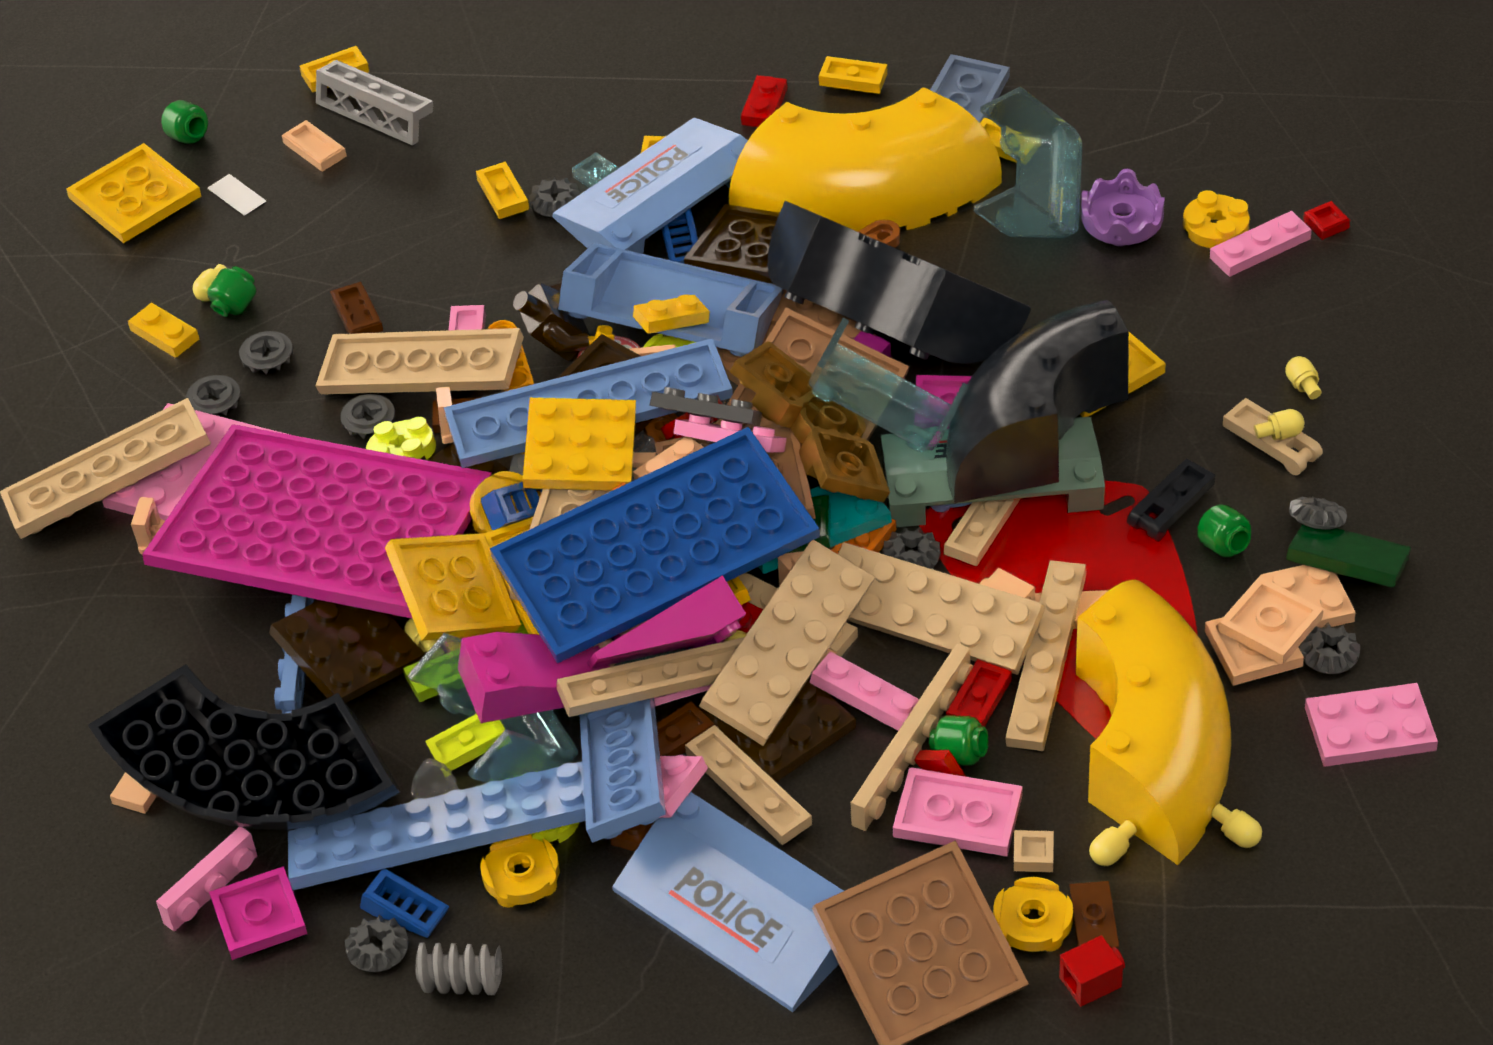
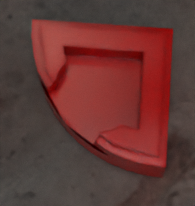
[914,750,966,777]

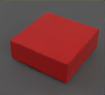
[1303,201,1350,240]

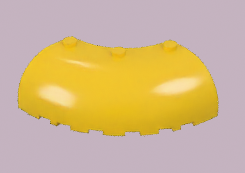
[729,87,1002,232]
[1076,580,1231,865]

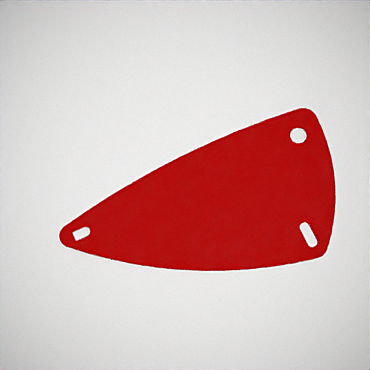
[919,480,1198,739]

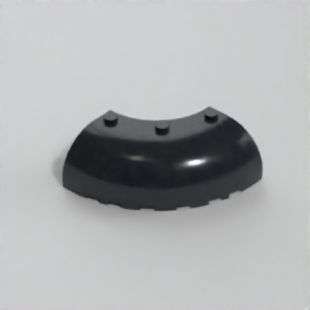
[768,201,1032,364]
[946,300,1129,503]
[88,664,401,830]

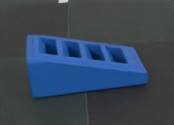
[661,208,698,264]
[481,482,543,530]
[360,868,449,938]

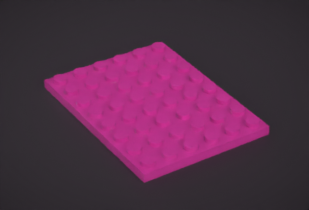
[142,424,492,619]

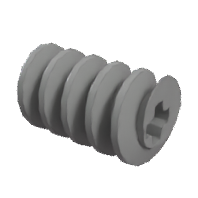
[416,943,502,995]

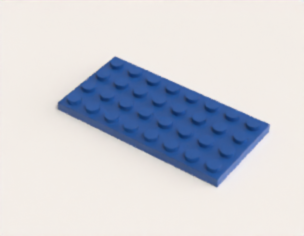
[490,427,820,664]

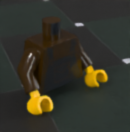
[513,282,615,361]

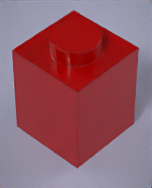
[1059,935,1125,1007]

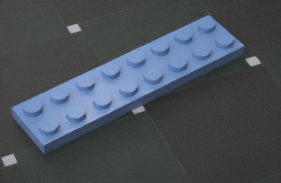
[444,338,733,468]
[288,761,586,890]

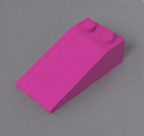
[587,575,746,669]
[458,632,610,723]

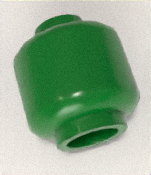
[161,100,208,144]
[207,266,257,317]
[1197,504,1251,557]
[929,715,989,766]

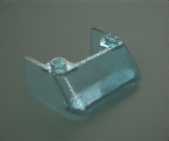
[974,86,1082,238]
[809,318,969,452]
[407,633,578,783]

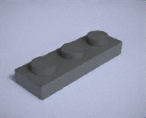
[649,387,762,426]

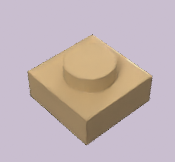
[1014,830,1054,872]

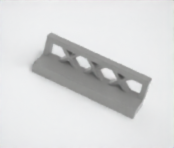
[316,60,433,145]

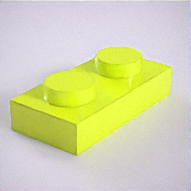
[425,714,510,775]

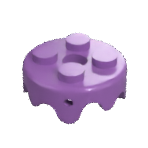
[1081,169,1165,246]

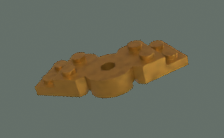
[729,341,890,502]

